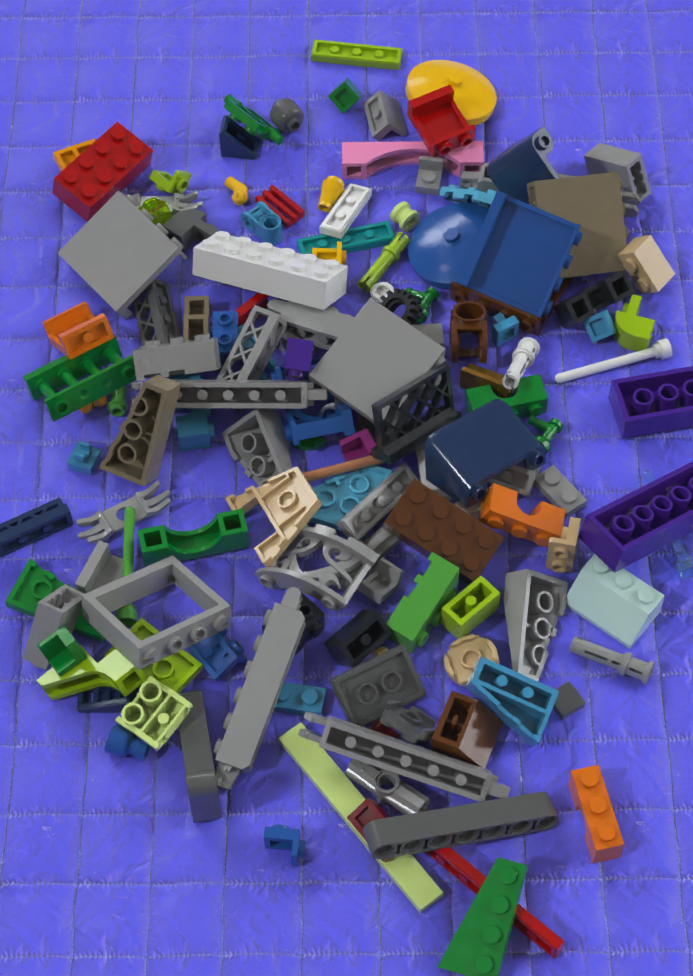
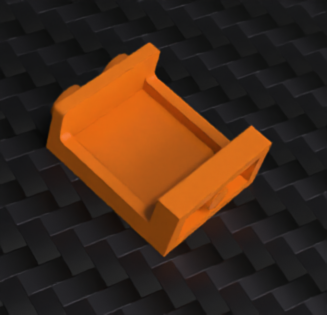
[42,302,115,360]

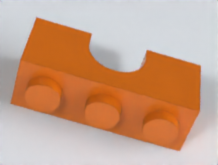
[478,483,565,547]
[568,765,624,864]

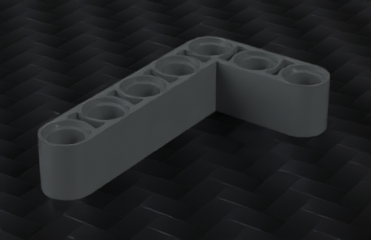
[179,690,222,823]

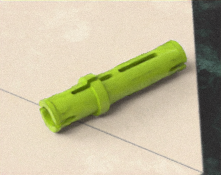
[357,232,410,293]

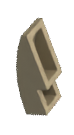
[183,296,211,341]

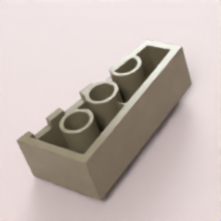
[99,375,181,487]

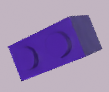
[283,337,314,380]

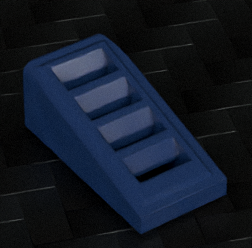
[77,686,138,713]

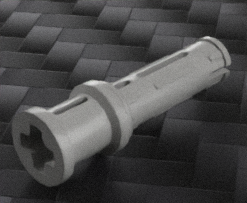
[569,636,655,685]

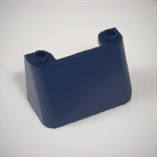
[487,126,559,204]
[424,399,546,508]

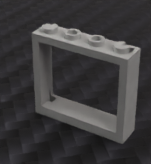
[82,555,231,670]

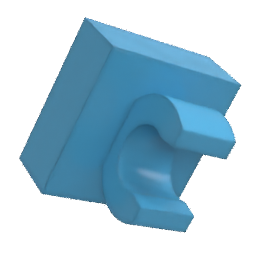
[583,309,617,343]
[491,313,519,347]
[67,441,102,476]

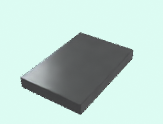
[329,644,427,727]

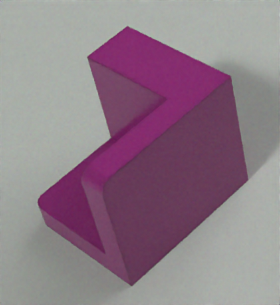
[339,428,376,472]

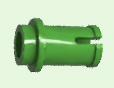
[108,385,128,417]

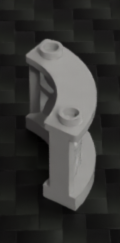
[255,524,380,611]

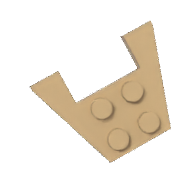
[225,467,323,567]

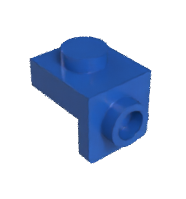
[264,824,305,867]

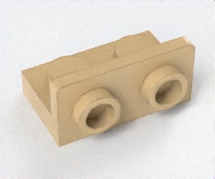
[546,517,581,573]

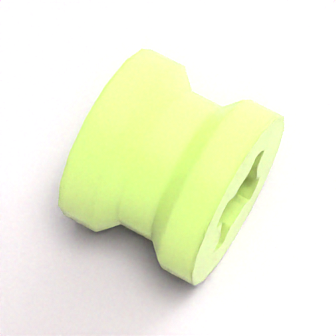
[390,201,420,232]

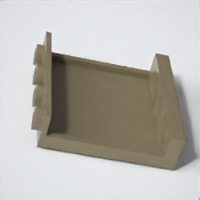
[527,172,629,278]

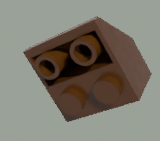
[431,691,503,768]

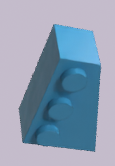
[465,656,559,747]

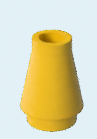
[317,176,345,213]

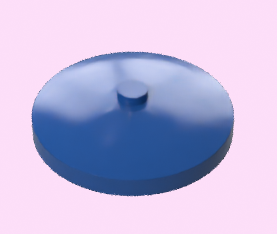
[408,203,488,289]

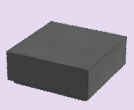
[553,681,586,720]

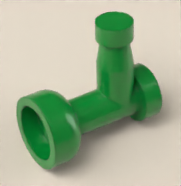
[406,287,440,323]
[527,415,564,454]

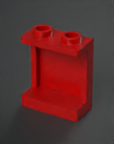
[407,85,476,157]

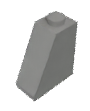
[584,143,651,202]
[23,584,85,670]

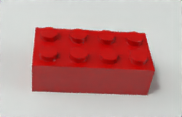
[52,122,153,222]

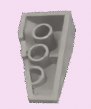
[222,408,292,486]

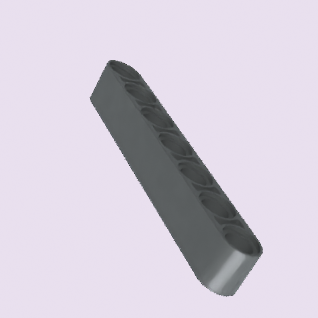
[363,792,559,859]

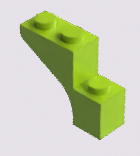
[36,645,147,700]

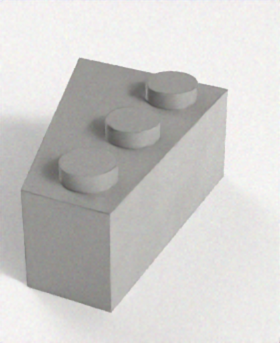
[132,333,222,381]

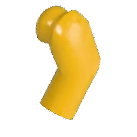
[224,176,248,205]

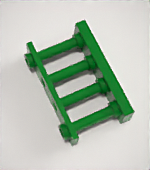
[23,335,136,422]

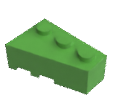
[386,552,460,654]

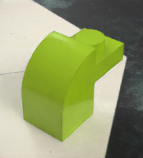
[614,294,655,352]

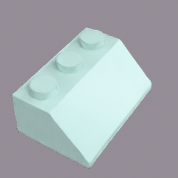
[566,554,665,649]

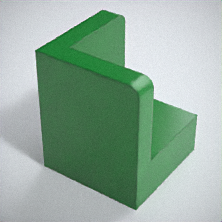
[328,77,362,114]
[37,625,87,676]

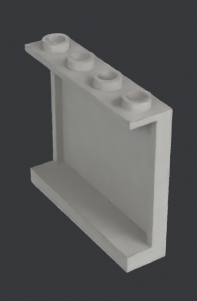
[58,190,188,320]
[309,298,446,431]

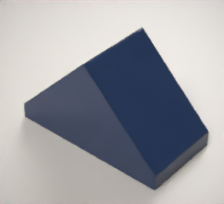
[219,115,260,160]

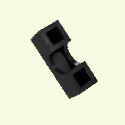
[553,270,635,328]

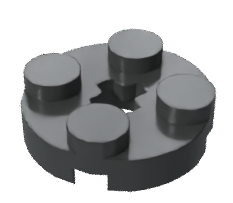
[380,700,436,743]

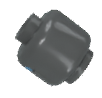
[270,98,304,133]

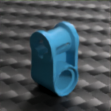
[240,201,283,245]

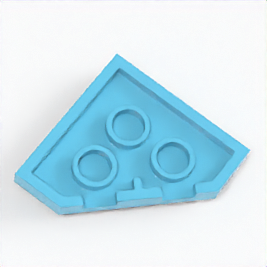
[439,185,497,210]
[309,465,392,539]

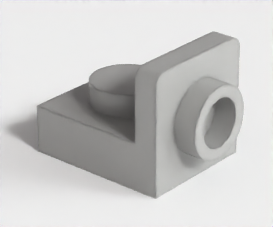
[415,156,443,195]

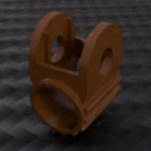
[449,300,488,364]

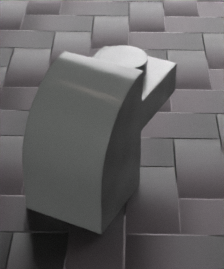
[163,209,219,252]

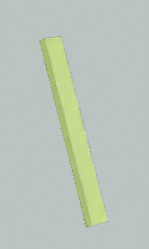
[278,722,443,913]

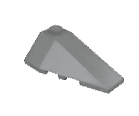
[503,569,568,681]

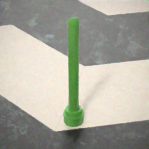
[116,506,138,627]

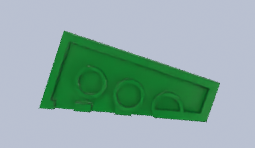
[437,857,528,976]

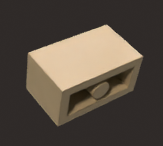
[617,235,675,294]

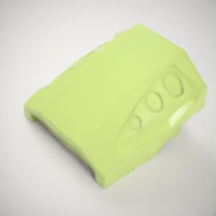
[115,676,193,751]

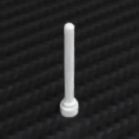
[555,338,672,383]

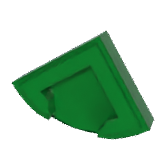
[290,436,327,451]

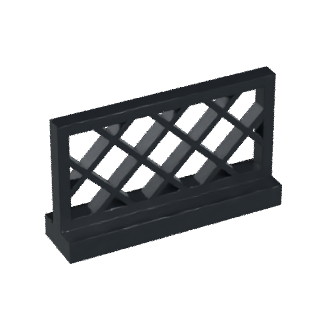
[371,362,461,465]

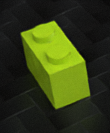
[441,576,500,639]

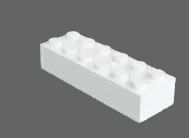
[192,231,348,310]

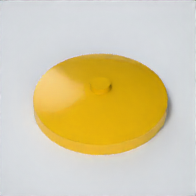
[405,60,497,126]

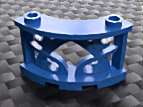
[270,357,355,446]

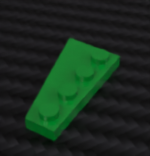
[5,559,106,643]

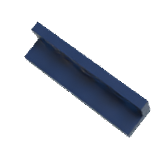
[0,497,74,558]

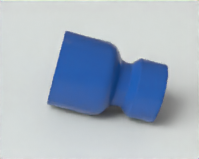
[105,717,150,761]

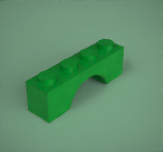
[137,508,250,567]

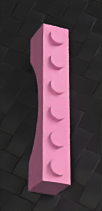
[342,141,484,179]

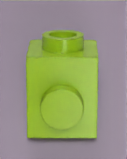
[149,170,192,194]

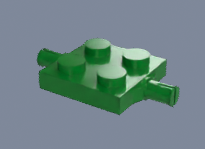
[223,94,284,145]

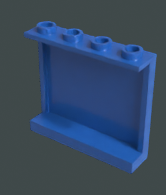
[458,190,584,319]

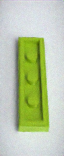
[311,39,403,70]

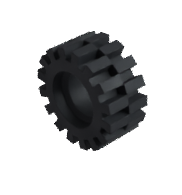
[378,288,423,325]

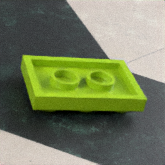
[104,618,203,694]

